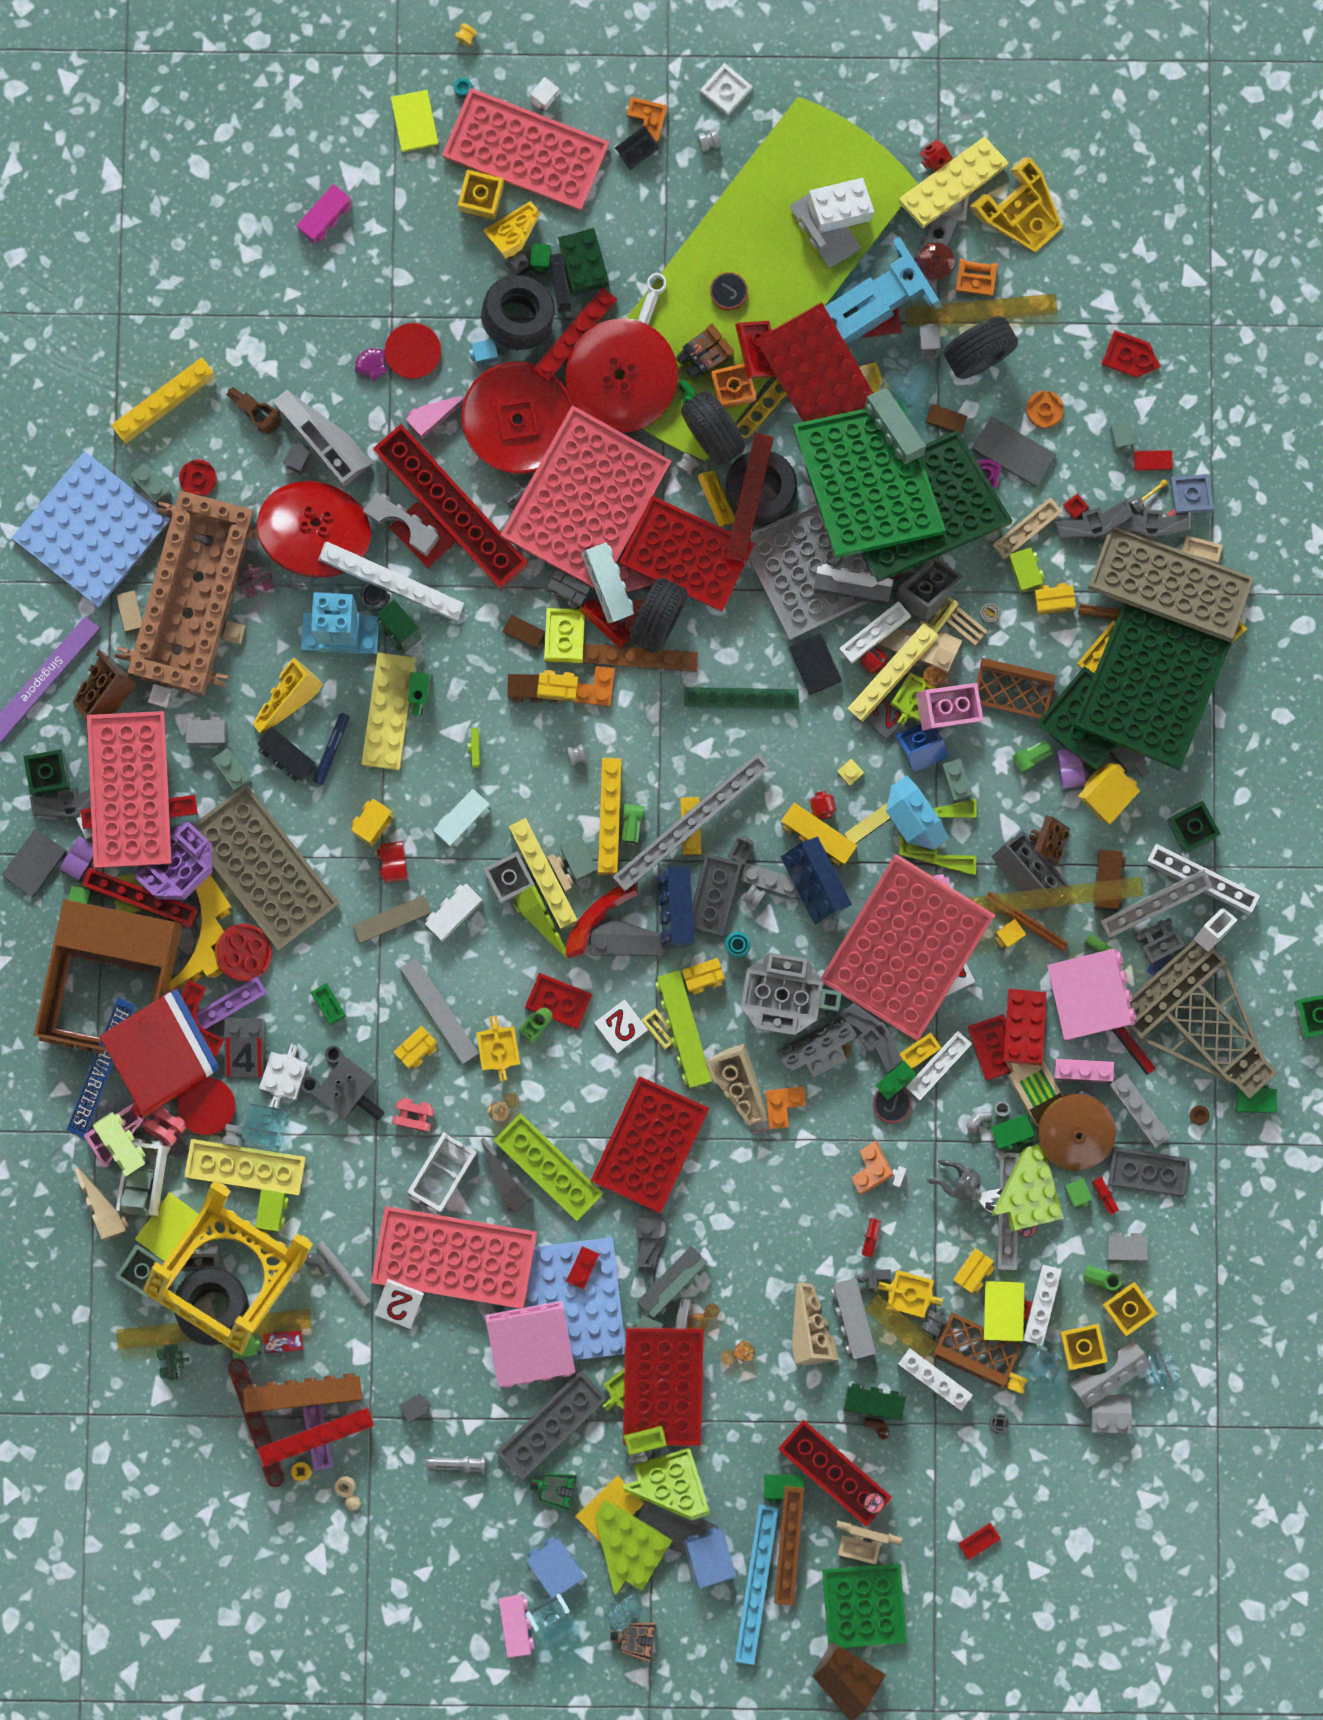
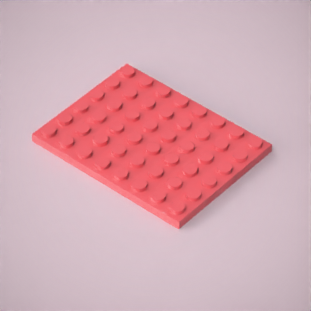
[500,405,671,589]
[821,854,995,1041]

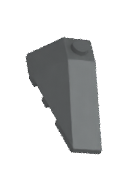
[481,1137,533,1213]

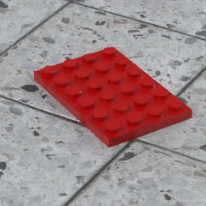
[756,301,874,422]
[619,496,755,612]
[590,1076,709,1214]
[622,1327,704,1446]

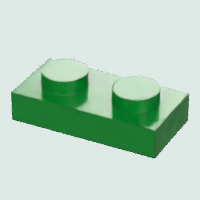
[875,1060,917,1100]

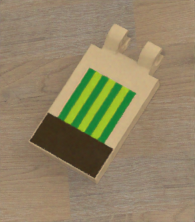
[1006,1060,1063,1126]

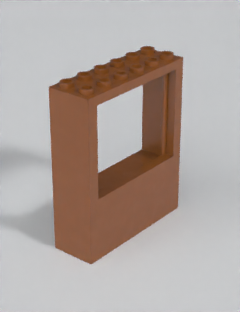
[33,899,183,1054]

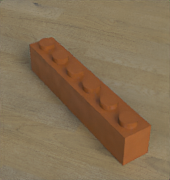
[242,1373,362,1414]

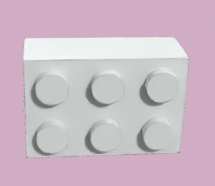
[806,178,874,233]

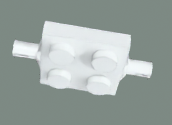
[259,1044,309,1109]

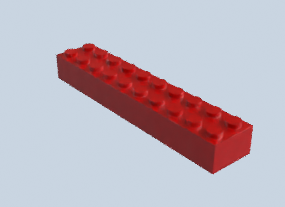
[373,424,529,591]

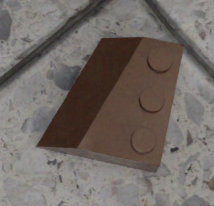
[73,649,136,720]
[812,1642,886,1720]

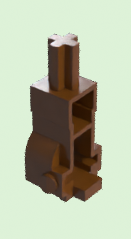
[226,387,281,435]

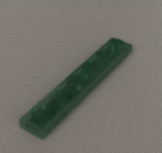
[684,687,799,709]

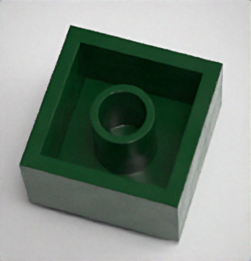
[23,749,70,797]
[1167,801,1221,855]

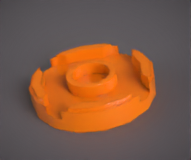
[1026,391,1064,429]

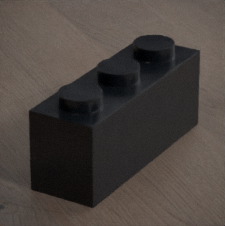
[257,727,317,783]

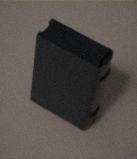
[550,253,571,313]
[789,634,842,695]

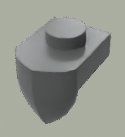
[728,836,754,866]

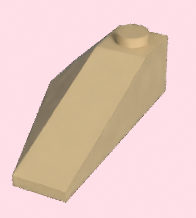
[877,628,962,675]

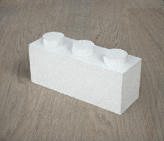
[425,884,483,942]

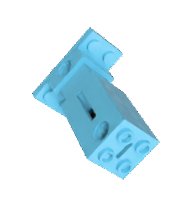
[825,237,943,345]
[301,593,379,655]

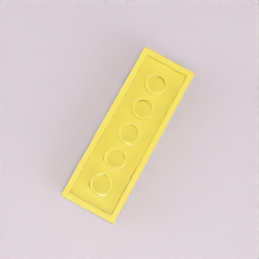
[898,136,1009,228]
[361,653,416,771]
[184,1139,306,1196]

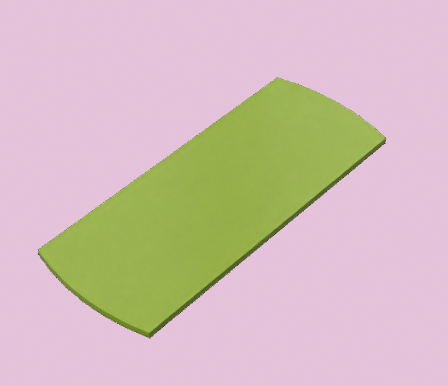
[615,96,918,462]

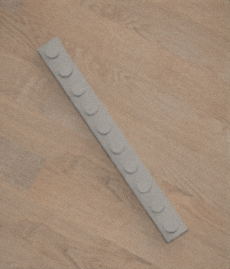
[613,753,770,892]

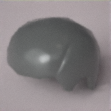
[360,583,390,611]

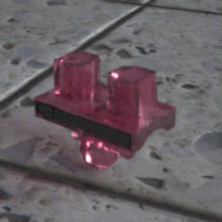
[239,564,274,598]

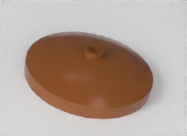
[1038,1094,1116,1171]

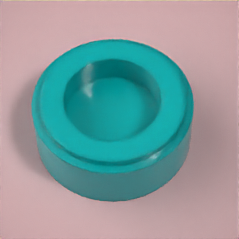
[454,78,473,98]

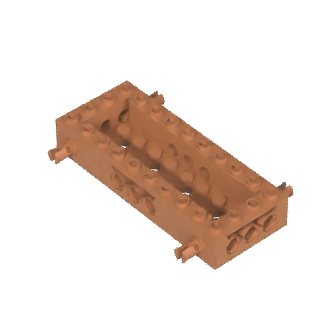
[115,491,259,697]

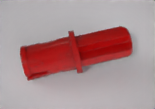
[1091,1177,1119,1215]
[862,1218,882,1257]

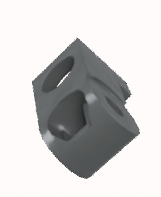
[506,251,530,276]

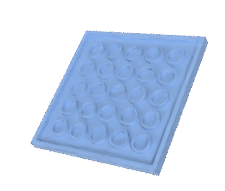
[12,451,171,608]
[503,1237,625,1360]

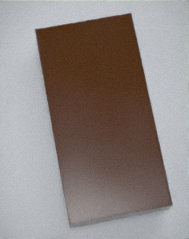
[925,404,967,435]
[503,615,545,649]

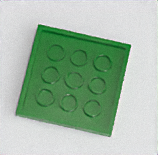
[822,1563,907,1648]

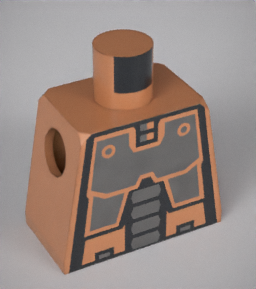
[610,1622,656,1661]

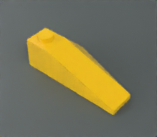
[253,657,323,734]

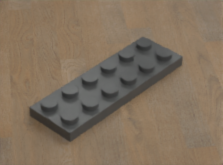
[496,1371,607,1480]

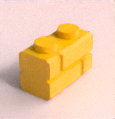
[1034,583,1076,615]
[537,670,578,702]
[681,958,725,995]
[394,1025,438,1070]
[952,1248,995,1294]

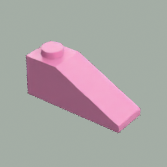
[406,396,464,439]

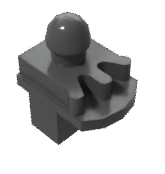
[857,1269,891,1294]

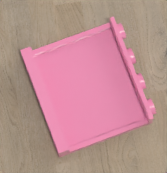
[1047,949,1136,1041]
[486,1301,575,1388]

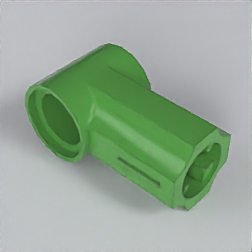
[1012,740,1053,773]
[622,804,644,843]
[1082,1265,1122,1291]

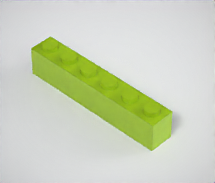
[655,970,712,1089]

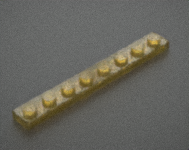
[905,294,1057,327]

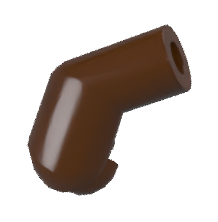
[864,1417,890,1440]

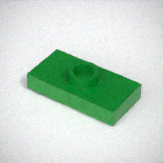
[310,983,346,1026]

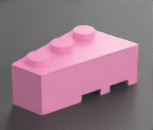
[84,1104,144,1168]

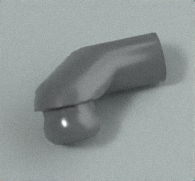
[304,1253,331,1276]

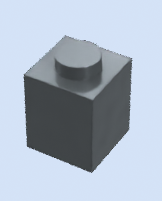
[283,443,312,475]
[399,1394,431,1423]

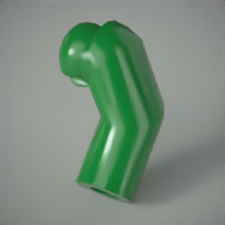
[677,379,696,404]

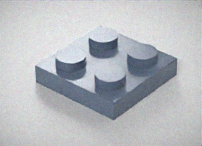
[1170,474,1214,515]

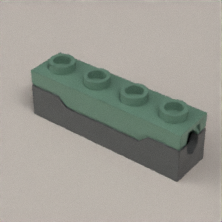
[637,1246,708,1319]

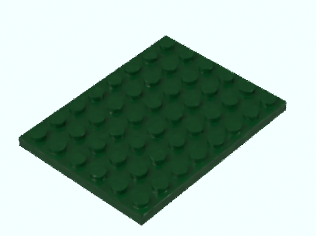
[861,430,1013,583]
[1072,603,1234,771]

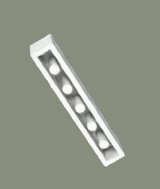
[1145,844,1260,915]

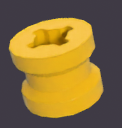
[454,23,478,46]
[1005,1373,1029,1394]
[291,1462,312,1482]

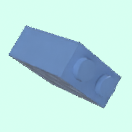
[683,1527,736,1588]
[526,1537,585,1600]

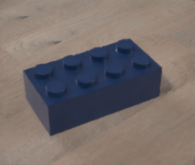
[781,836,852,925]
[657,866,695,949]

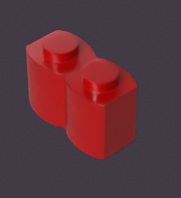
[377,841,408,884]

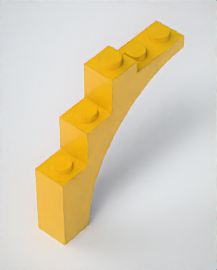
[169,874,233,992]

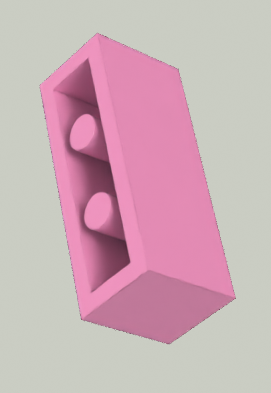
[1053,1059,1114,1083]
[499,1594,535,1657]

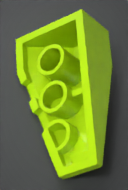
[513,885,568,959]

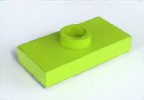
[468,728,480,769]
[624,1426,667,1455]

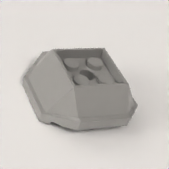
[741,953,823,1036]

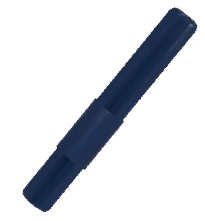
[313,713,350,785]

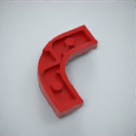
[181,980,224,1057]

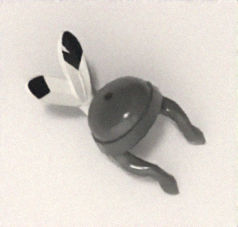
[927,1159,1003,1213]

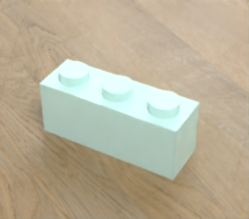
[433,789,490,848]

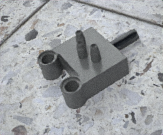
[301,1046,385,1120]

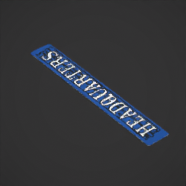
[67,997,136,1138]

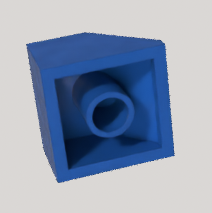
[896,724,948,772]

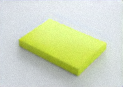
[391,90,439,152]
[544,608,585,663]
[135,1192,199,1261]
[984,1281,1024,1342]

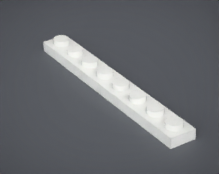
[318,542,464,622]

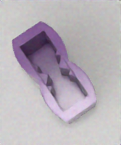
[1056,749,1089,790]
[59,836,94,882]

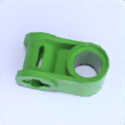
[517,1008,552,1045]

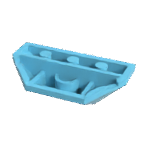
[886,776,950,850]

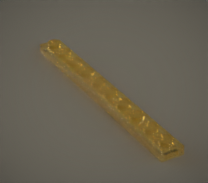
[969,877,1144,914]
[116,1309,312,1349]

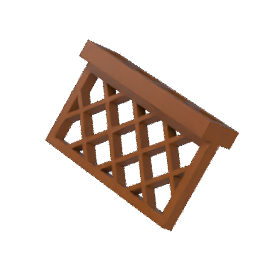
[976,658,1057,718]
[932,1312,1022,1389]

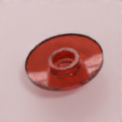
[917,243,955,280]

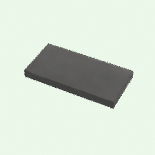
[972,416,1056,488]
[692,853,743,937]
[1107,1147,1190,1197]

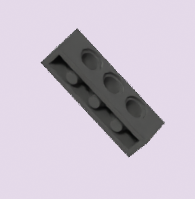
[907,215,958,287]

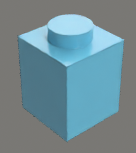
[469,339,499,366]

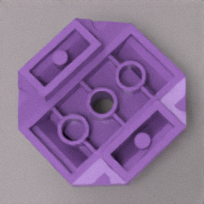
[134,822,212,899]

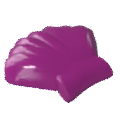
[355,348,388,382]
[977,459,1002,488]

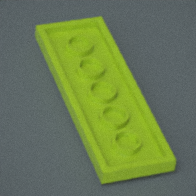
[494,1113,604,1221]

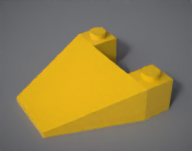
[969,157,1063,252]

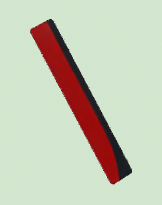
[1111,1027,1155,1075]

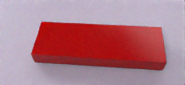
[579,598,630,649]

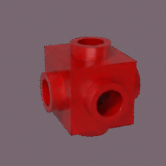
[919,140,953,172]

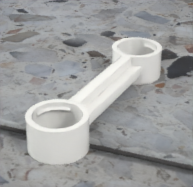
[638,273,666,324]

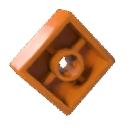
[711,363,757,409]

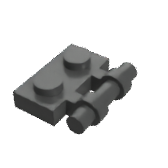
[1135,918,1185,964]

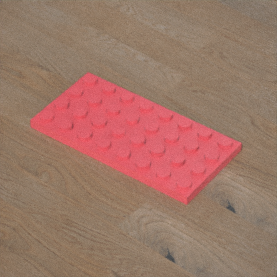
[442,88,609,211]
[87,711,172,868]
[371,1206,538,1309]

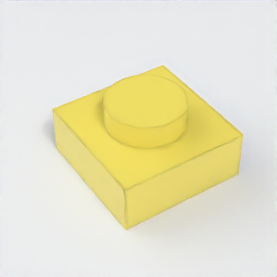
[837,759,864,786]

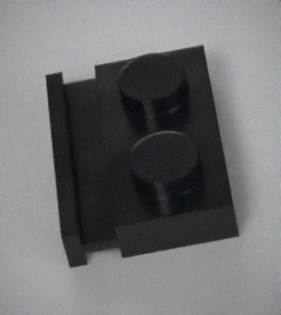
[615,125,661,170]

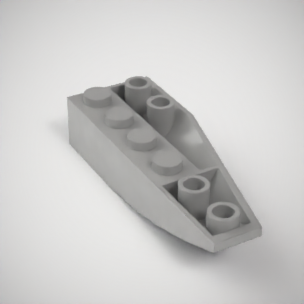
[272,390,373,488]

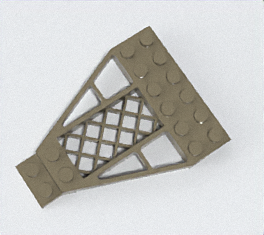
[1127,940,1278,1099]

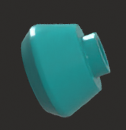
[725,932,751,958]

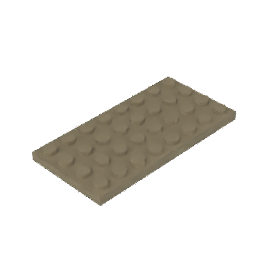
[1087,527,1254,642]
[192,784,340,951]

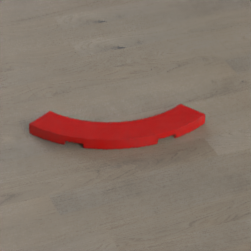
[565,882,638,959]

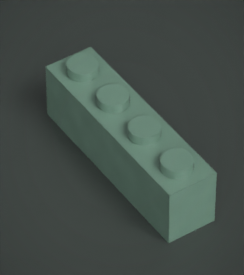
[865,387,926,464]

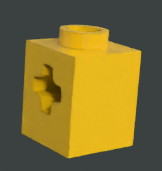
[995,919,1026,950]

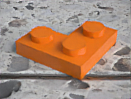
[626,97,667,143]
[572,666,615,707]
[765,1086,806,1129]
[851,1141,894,1195]

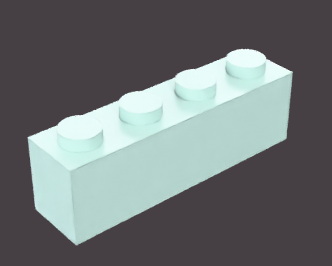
[581,542,634,623]

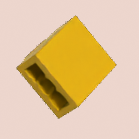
[1078,763,1140,824]

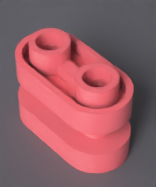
[392,1098,435,1132]
[141,1107,186,1147]

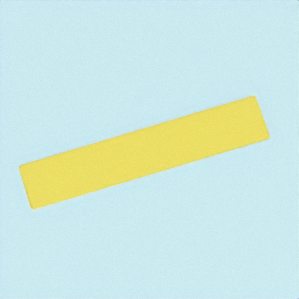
[844,802,890,843]

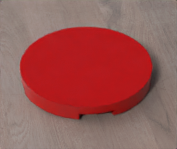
[384,323,441,379]
[215,923,272,982]
[177,1077,236,1135]

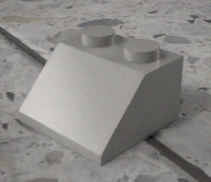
[1090,1394,1132,1434]

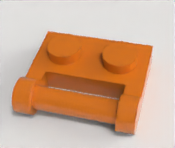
[955,258,997,297]

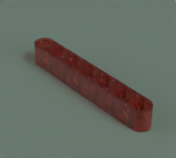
[726,432,774,563]
[228,1359,286,1487]

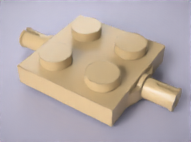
[836,1520,902,1546]

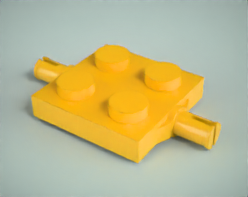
[476,1016,521,1082]
[877,1270,943,1318]

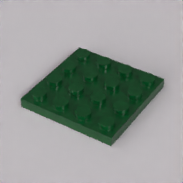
[1036,666,1118,771]

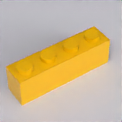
[781,803,857,866]

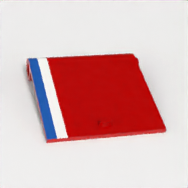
[99,988,219,1119]

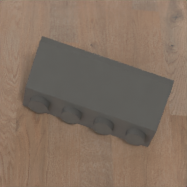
[991,831,1073,915]

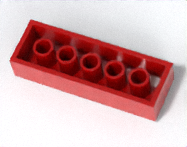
[778,1419,892,1527]

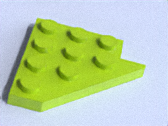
[992,1144,1064,1232]
[622,1447,710,1520]
[595,1499,672,1595]

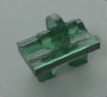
[156,1344,190,1380]

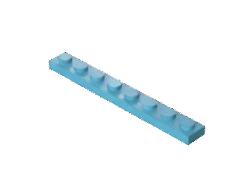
[735,1505,778,1665]

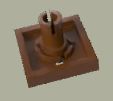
[1029,815,1070,864]

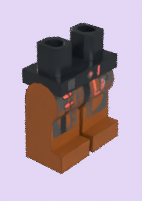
[676,323,734,380]

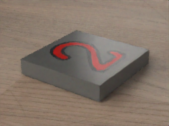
[865,691,904,740]

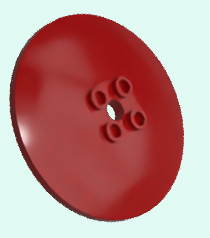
[566,318,678,433]
[461,361,573,474]
[257,481,371,578]

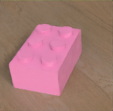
[916,683,983,731]

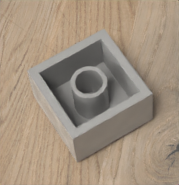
[483,851,534,905]

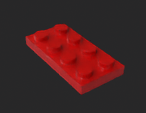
[1003,988,1047,1066]

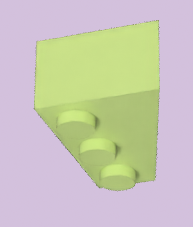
[93,1112,146,1177]

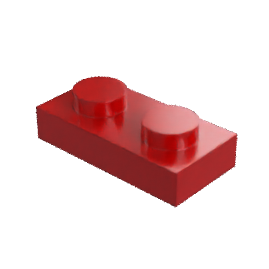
[566,1246,600,1290]

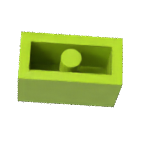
[1008,548,1045,594]
[255,1189,289,1232]

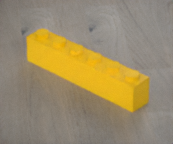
[111,357,215,445]
[598,758,622,876]

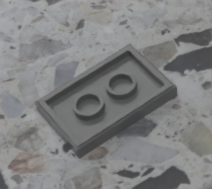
[2,829,67,897]

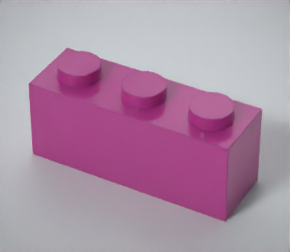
[296,184,352,244]

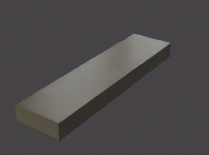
[353,895,431,943]

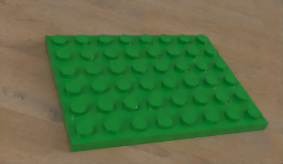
[792,401,946,558]

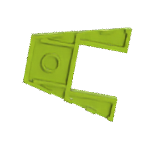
[899,798,977,876]

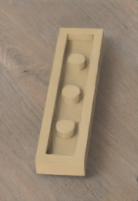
[992,497,1063,560]

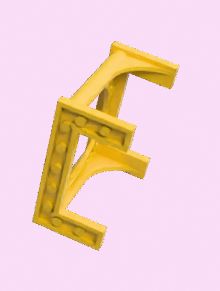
[142,1181,313,1355]

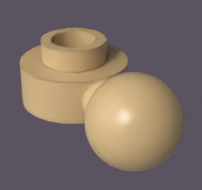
[335,1476,361,1511]

